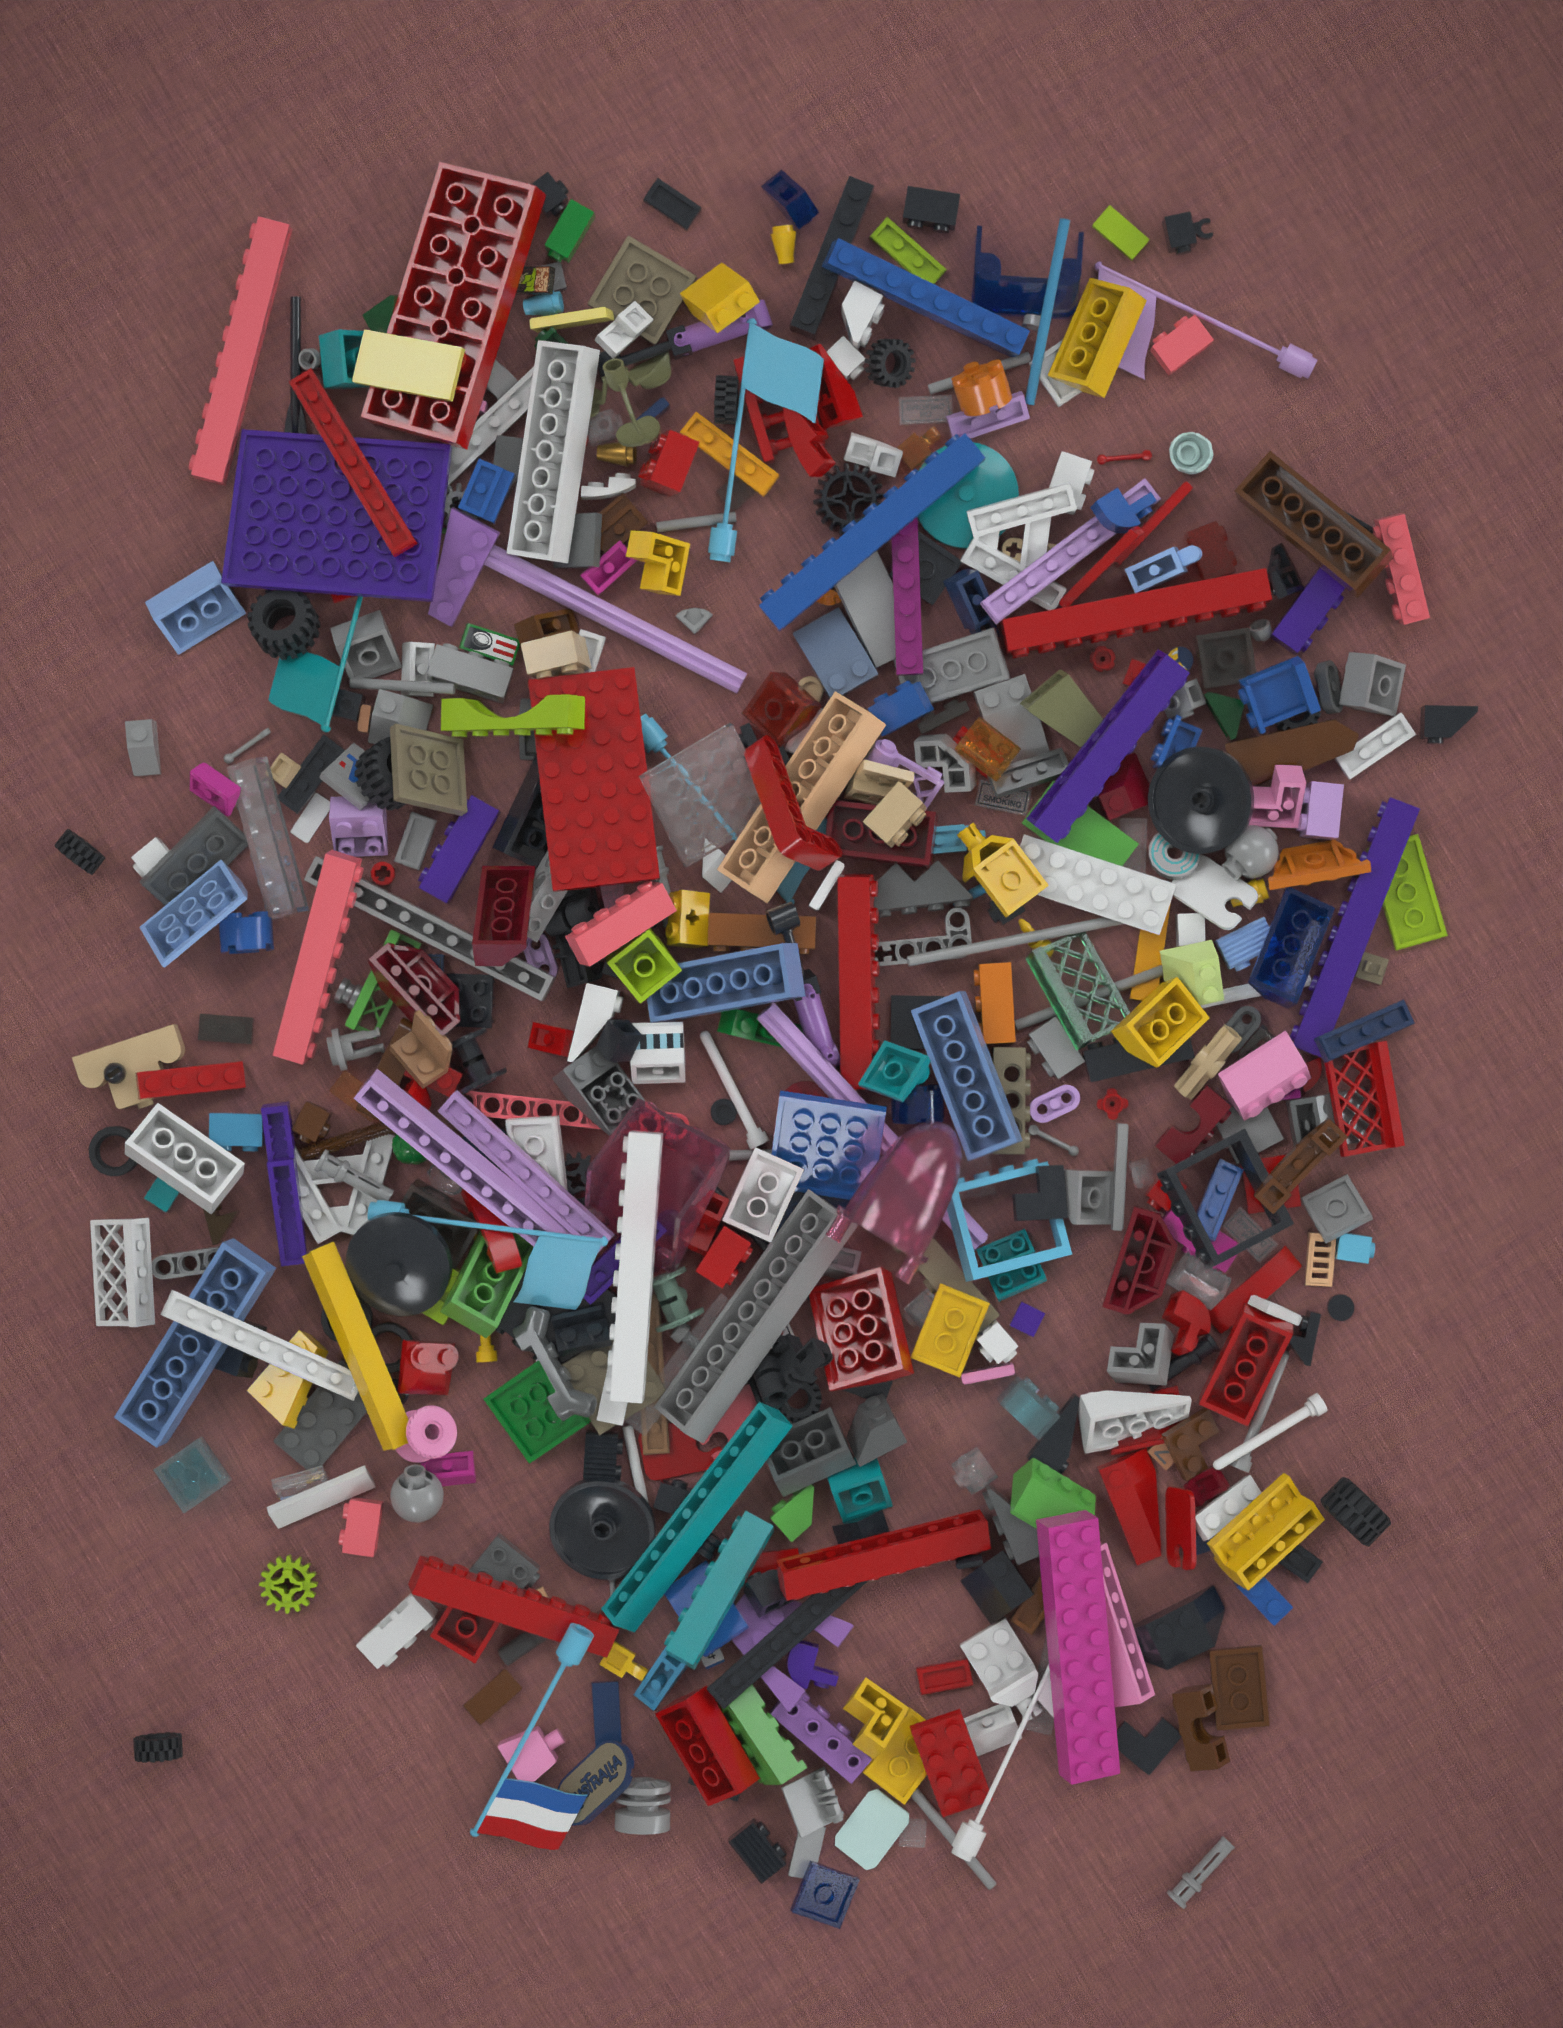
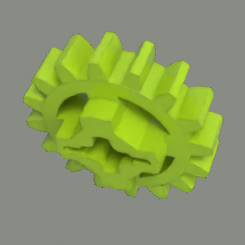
[259,1554,318,1614]

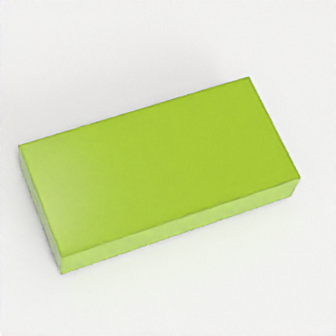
[1092,205,1150,261]

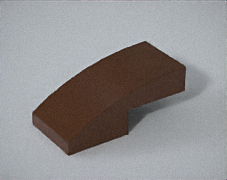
[462,1668,523,1726]

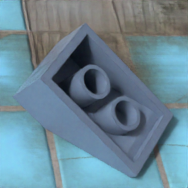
[792,607,878,699]

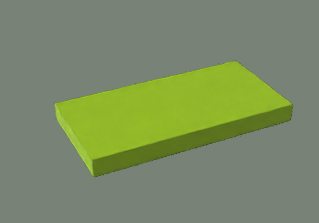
[1366,834,1448,951]

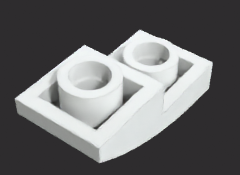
[581,473,637,500]

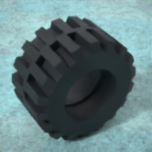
[247,589,321,660]
[354,737,406,811]
[1320,1477,1391,1547]

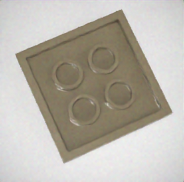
[587,235,697,345]
[390,723,467,816]
[561,1340,666,1435]

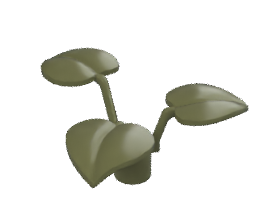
[590,352,671,447]

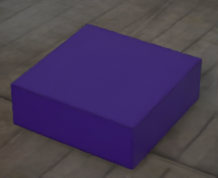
[1009,1301,1045,1337]

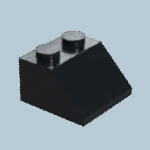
[961,1550,1034,1625]

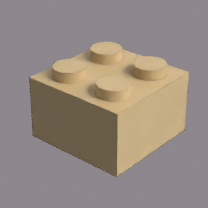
[521,630,592,679]
[863,781,927,848]

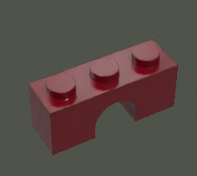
[1155,1083,1232,1164]

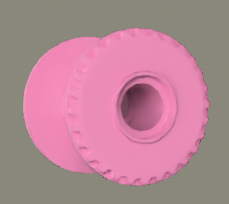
[395,1405,457,1463]

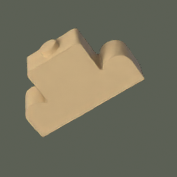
[72,1024,185,1109]

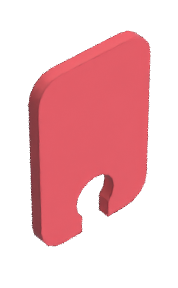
[700,1384,757,1460]

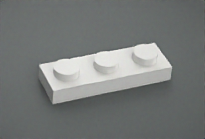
[1334,713,1416,780]
[1195,1475,1262,1541]

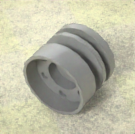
[614,1777,671,1835]

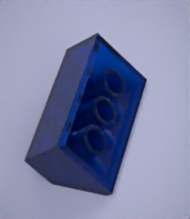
[1248,887,1335,1009]

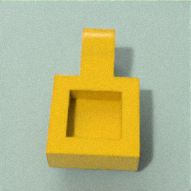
[599,1641,648,1681]

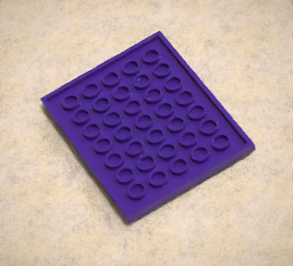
[221,429,452,602]

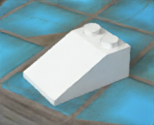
[567,983,624,1062]
[721,1147,804,1242]

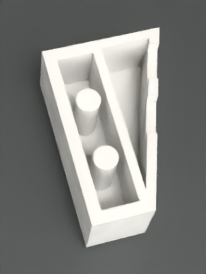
[356,1593,438,1669]

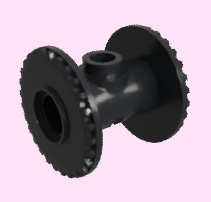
[451,1028,507,1095]

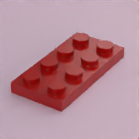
[910,1709,993,1817]

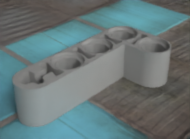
[875,908,972,966]

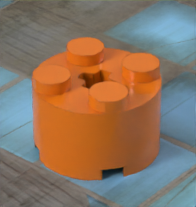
[951,359,1012,416]

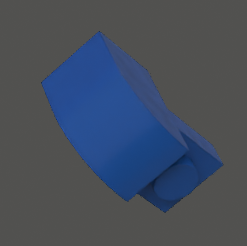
[1090,487,1157,533]

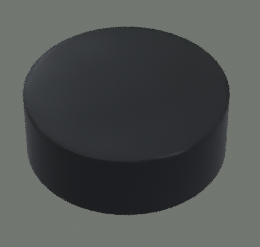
[710,1099,737,1125]
[1327,1294,1355,1321]

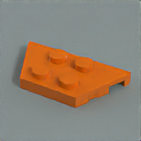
[1268,840,1371,890]

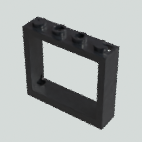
[1157,1129,1294,1269]

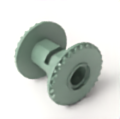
[652,1266,704,1332]

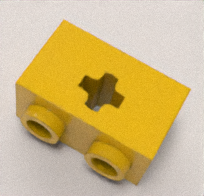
[665,890,710,948]

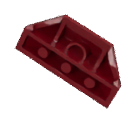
[367,943,460,1036]
[1102,1206,1178,1315]

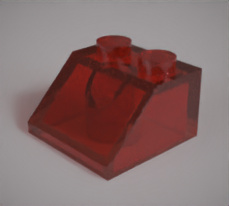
[742,672,822,747]

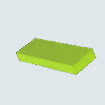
[869,217,947,284]

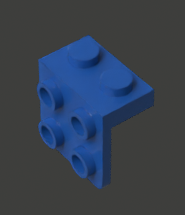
[1150,715,1202,769]

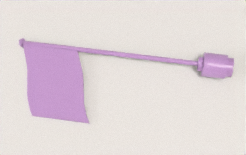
[1095,261,1318,380]

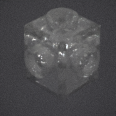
[951,1447,998,1495]

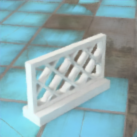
[90,1218,155,1327]

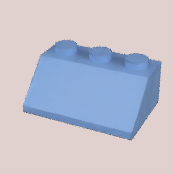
[145,561,246,655]

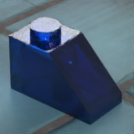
[761,169,819,229]

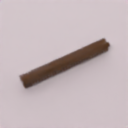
[300,1121,394,1160]

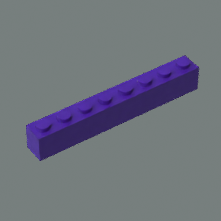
[1026,649,1190,843]

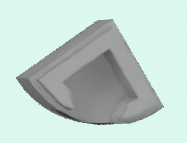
[675,608,713,634]

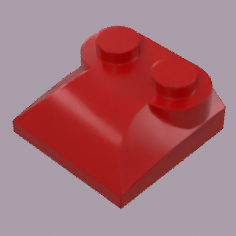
[398,1340,459,1395]

